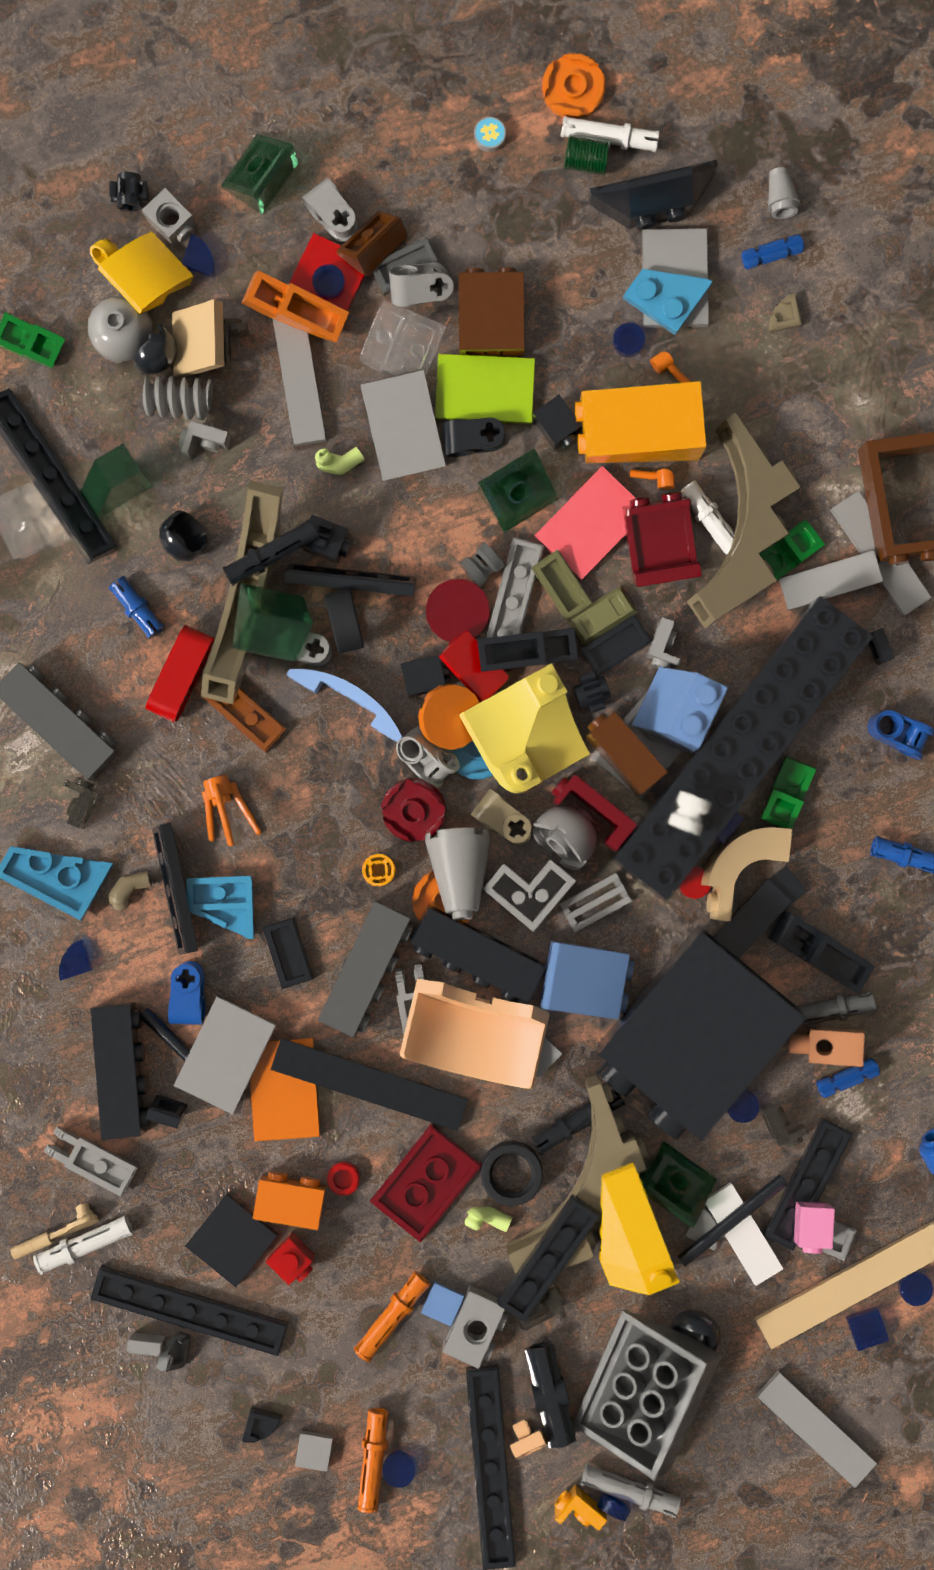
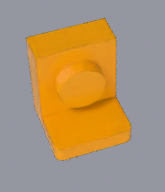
[554,1484,607,1531]

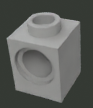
[142,188,196,247]

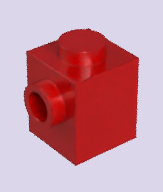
[266,1231,315,1286]

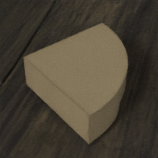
[768,293,802,333]

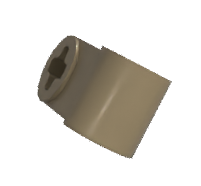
[470,789,533,845]

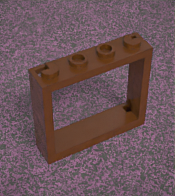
[858,432,934,566]

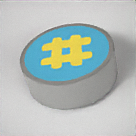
[474,117,506,152]

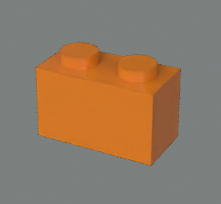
[253,1171,327,1230]

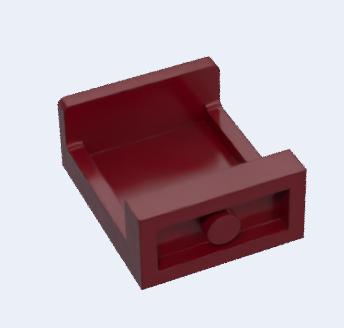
[622,492,702,587]
[551,775,637,851]

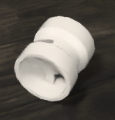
[668,792,711,836]

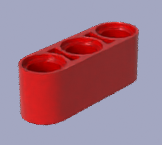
[145,625,215,723]

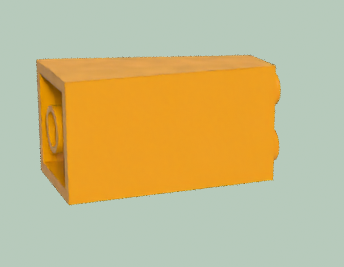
[575,381,706,463]

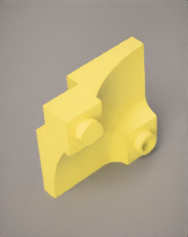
[459,663,590,793]

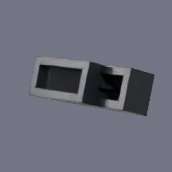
[477,628,578,672]
[768,911,875,994]

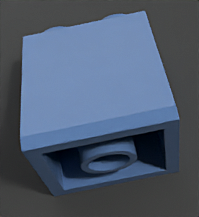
[631,667,728,754]
[540,940,634,1020]

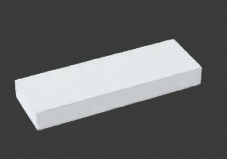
[703,1182,783,1286]

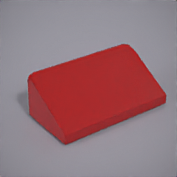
[439,630,509,703]

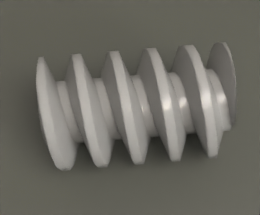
[143,375,213,421]

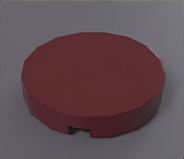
[426,579,490,643]
[381,778,446,842]

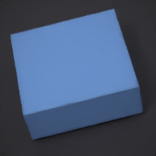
[421,1281,464,1327]

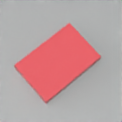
[535,466,636,581]

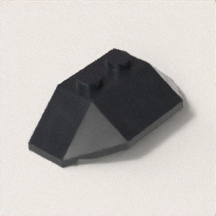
[588,160,718,230]

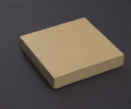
[172,299,224,378]

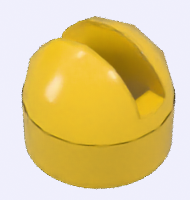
[90,239,118,265]

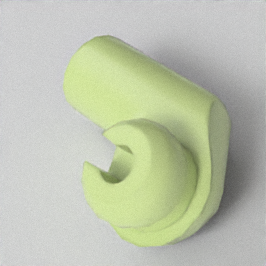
[315,447,365,475]
[464,1206,513,1232]

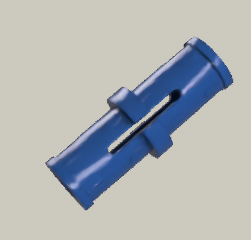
[108,576,165,639]
[870,836,934,874]

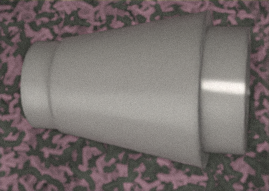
[768,167,800,219]

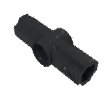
[525,1341,576,1449]

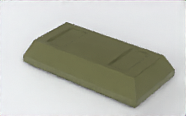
[531,549,593,622]
[567,585,638,647]

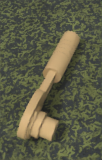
[10,1203,99,1260]

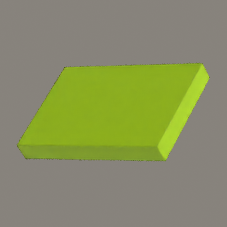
[435,354,535,425]

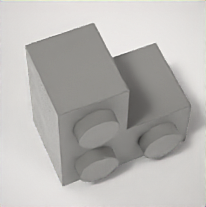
[483,860,575,931]

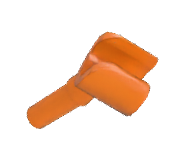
[650,352,691,383]
[630,469,675,490]

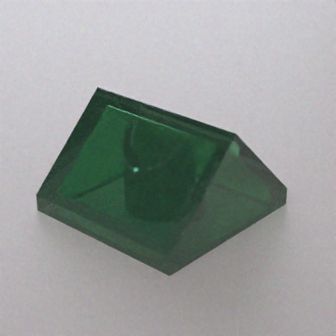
[221,134,298,215]
[478,449,559,532]
[232,583,313,661]
[639,1141,717,1228]

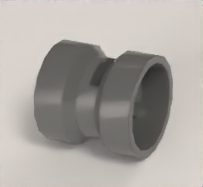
[459,542,505,587]

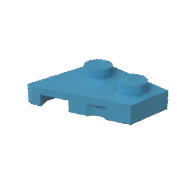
[623,269,712,335]
[186,876,255,939]

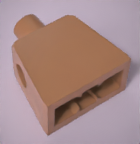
[789,1027,864,1067]

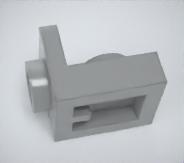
[179,421,232,459]
[646,617,681,669]

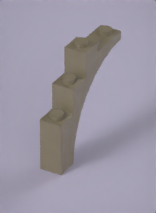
[687,413,800,628]
[201,480,283,704]
[506,1075,649,1274]

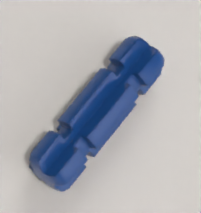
[741,234,804,269]
[816,1058,880,1098]

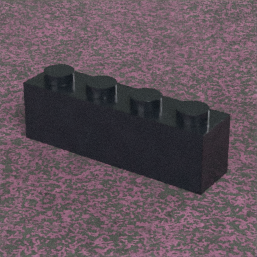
[410,903,546,1003]
[90,1002,150,1140]

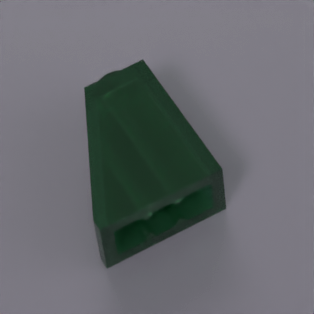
[80,443,153,519]

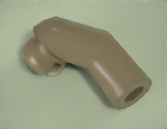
[109,871,152,911]

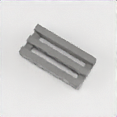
[559,873,632,932]

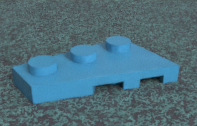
[0,846,114,922]

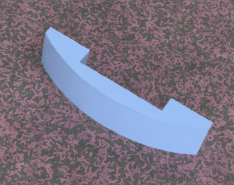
[286,669,402,742]

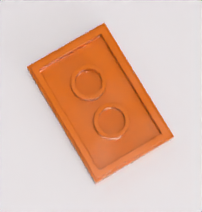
[250,1037,320,1141]

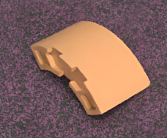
[400,979,550,1089]

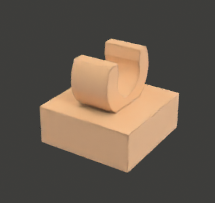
[510,1420,548,1459]

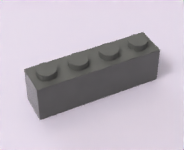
[0,662,120,781]
[318,901,414,1037]

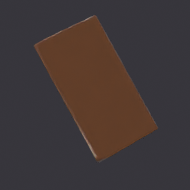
[336,211,407,276]

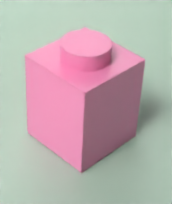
[794,1201,834,1254]

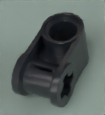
[442,417,505,457]

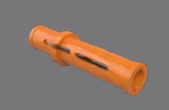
[353,1271,431,1362]
[357,1408,389,1513]

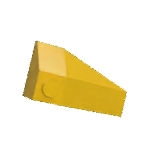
[599,1163,680,1295]

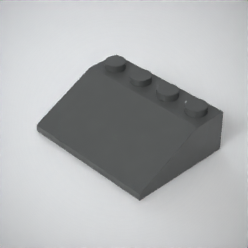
[573,1310,722,1480]

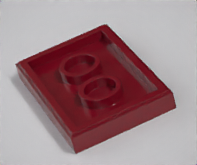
[369,1123,482,1243]

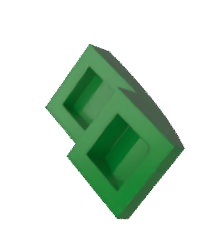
[0,312,65,369]
[760,519,825,587]
[761,755,816,829]

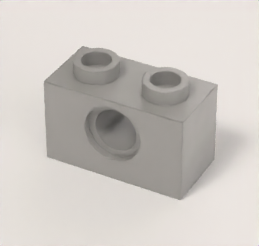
[442,1284,509,1369]

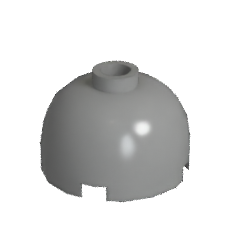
[88,296,153,363]
[532,806,597,870]

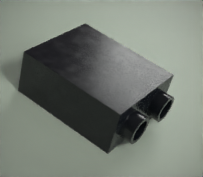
[596,925,806,1141]

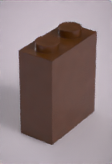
[459,267,524,357]
[585,711,667,796]

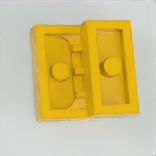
[98,231,194,314]

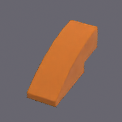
[241,270,349,343]

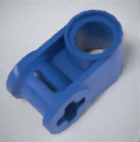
[867,710,934,760]
[168,961,205,1025]

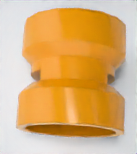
[362,854,396,886]

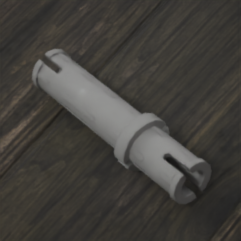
[580,1464,681,1518]

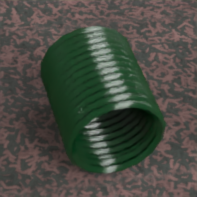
[564,134,610,176]

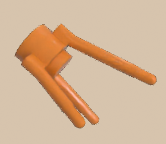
[202,775,262,847]

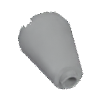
[425,828,491,920]

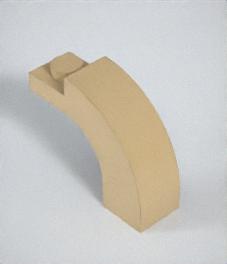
[701,827,792,922]

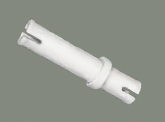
[561,116,659,152]
[680,480,735,555]
[33,1215,133,1275]

